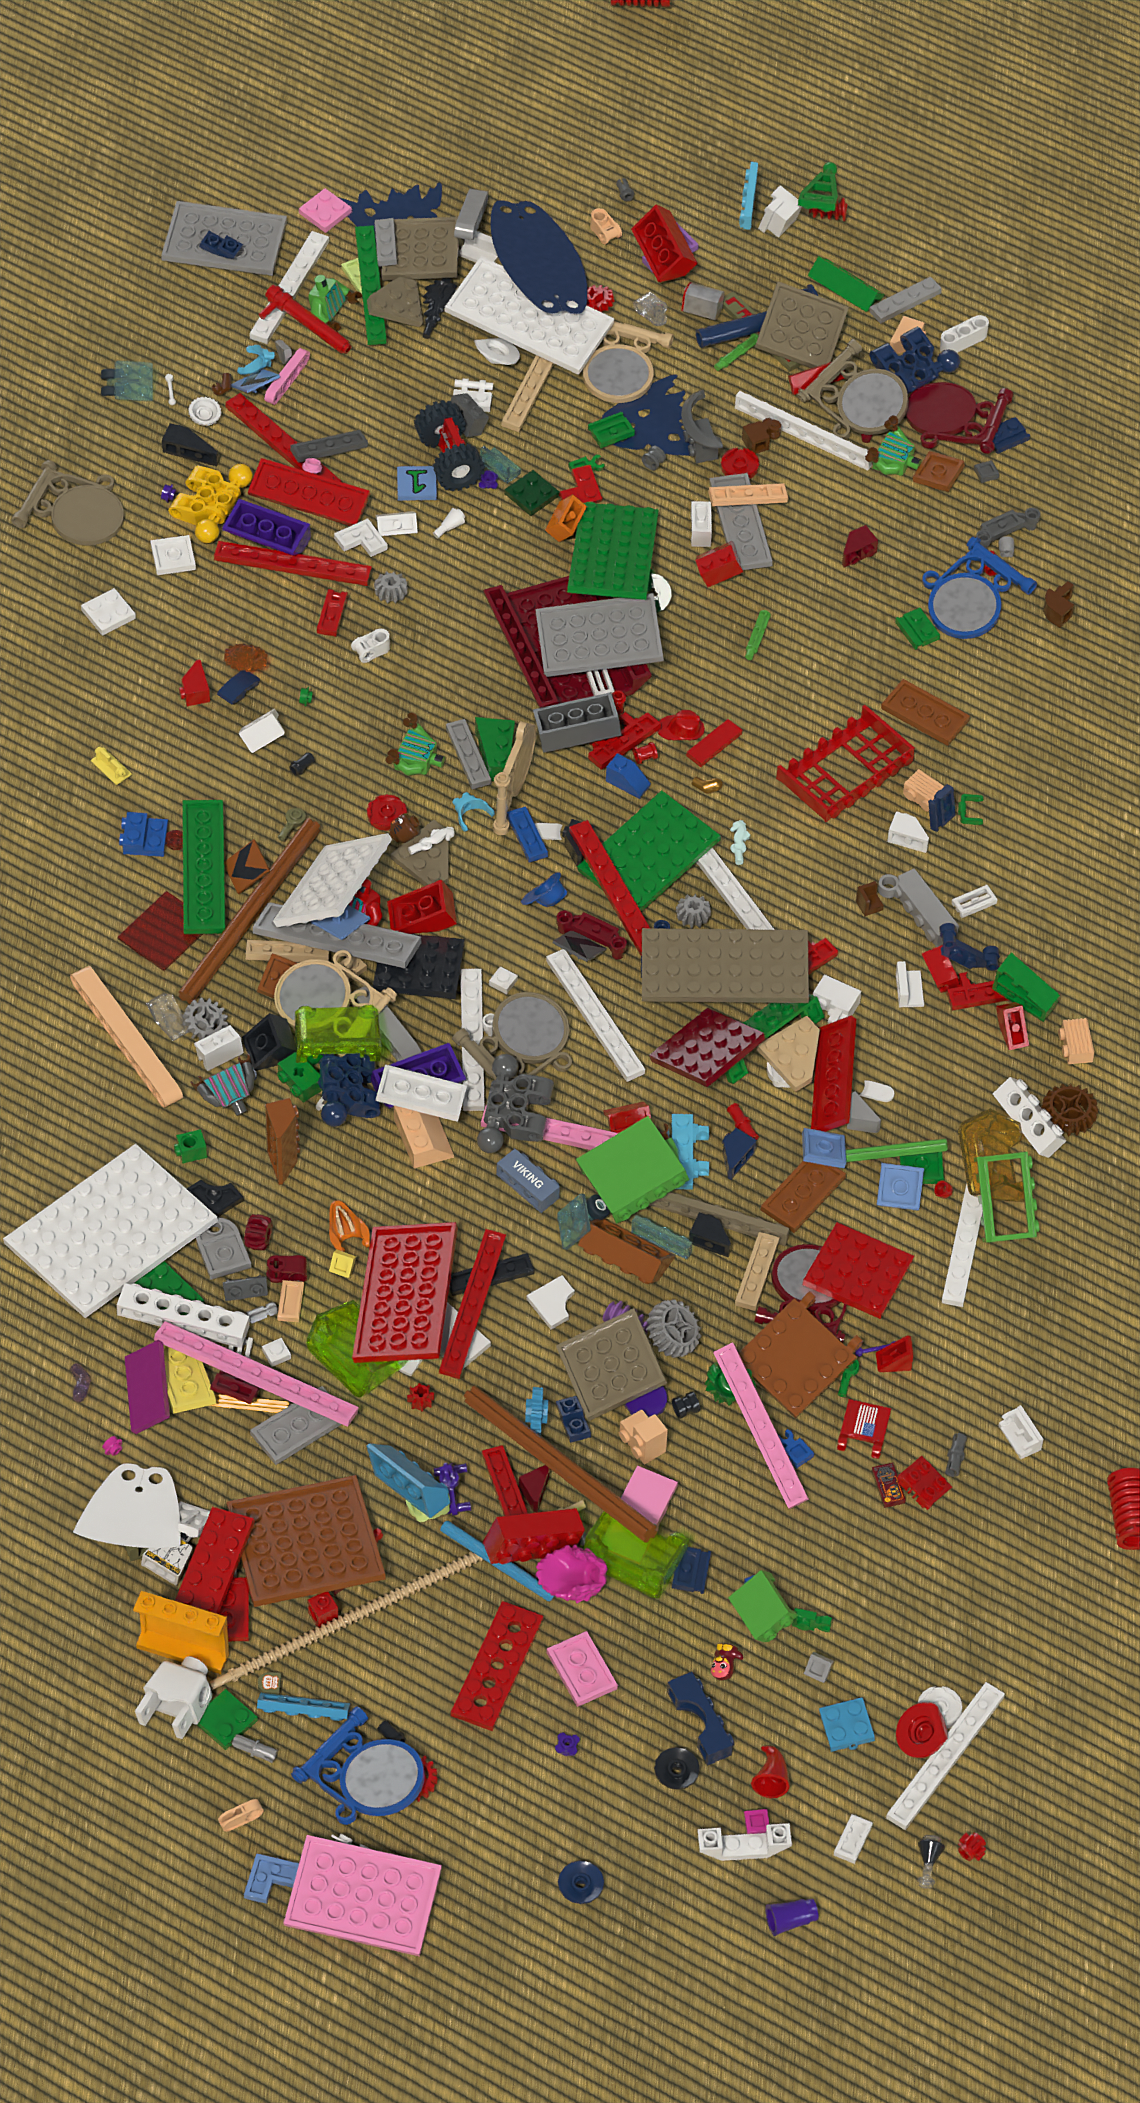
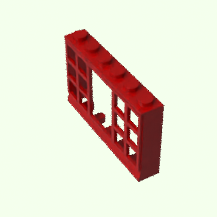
[776,705,915,822]

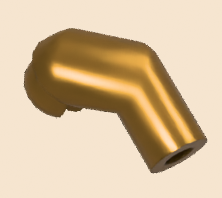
[691,776,723,794]

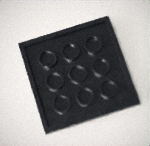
[373,933,465,999]

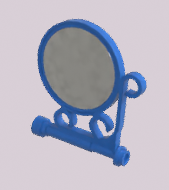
[922,537,1037,639]
[291,1706,425,1825]

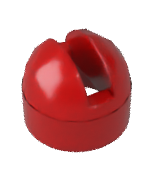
[934,1180,953,1199]

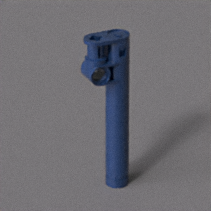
[695,284,819,348]

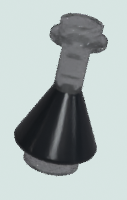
[917,1835,945,1889]

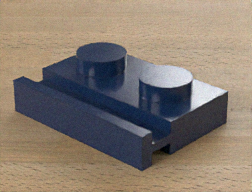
[993,417,1030,454]
[928,784,955,832]
[672,1546,711,1594]

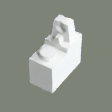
[813,975,861,1024]

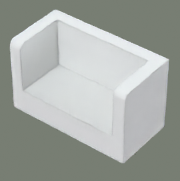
[691,501,712,547]

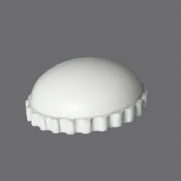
[188,397,221,426]

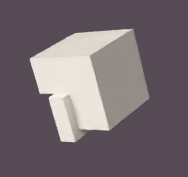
[758,186,802,238]

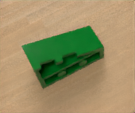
[475,717,515,781]
[992,952,1060,1022]

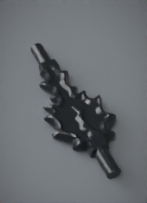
[422,278,458,339]

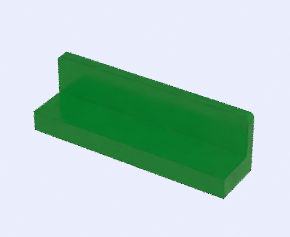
[808,256,885,312]

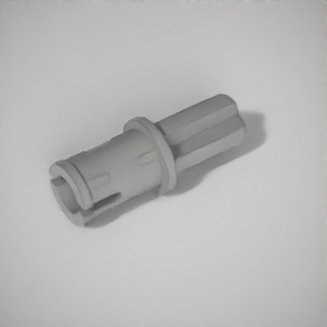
[232,1734,278,1763]

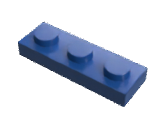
[507,806,548,862]

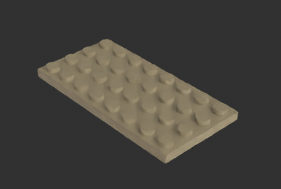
[642,928,809,1003]

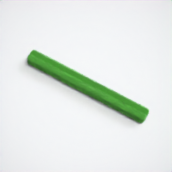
[845,1139,948,1162]

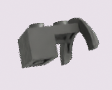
[681,389,723,464]

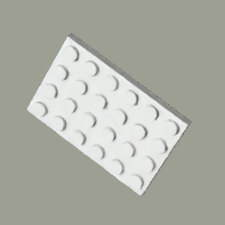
[273,833,392,927]

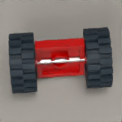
[414,400,485,491]

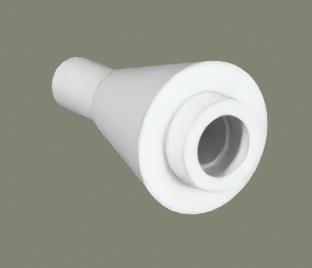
[433,508,465,538]

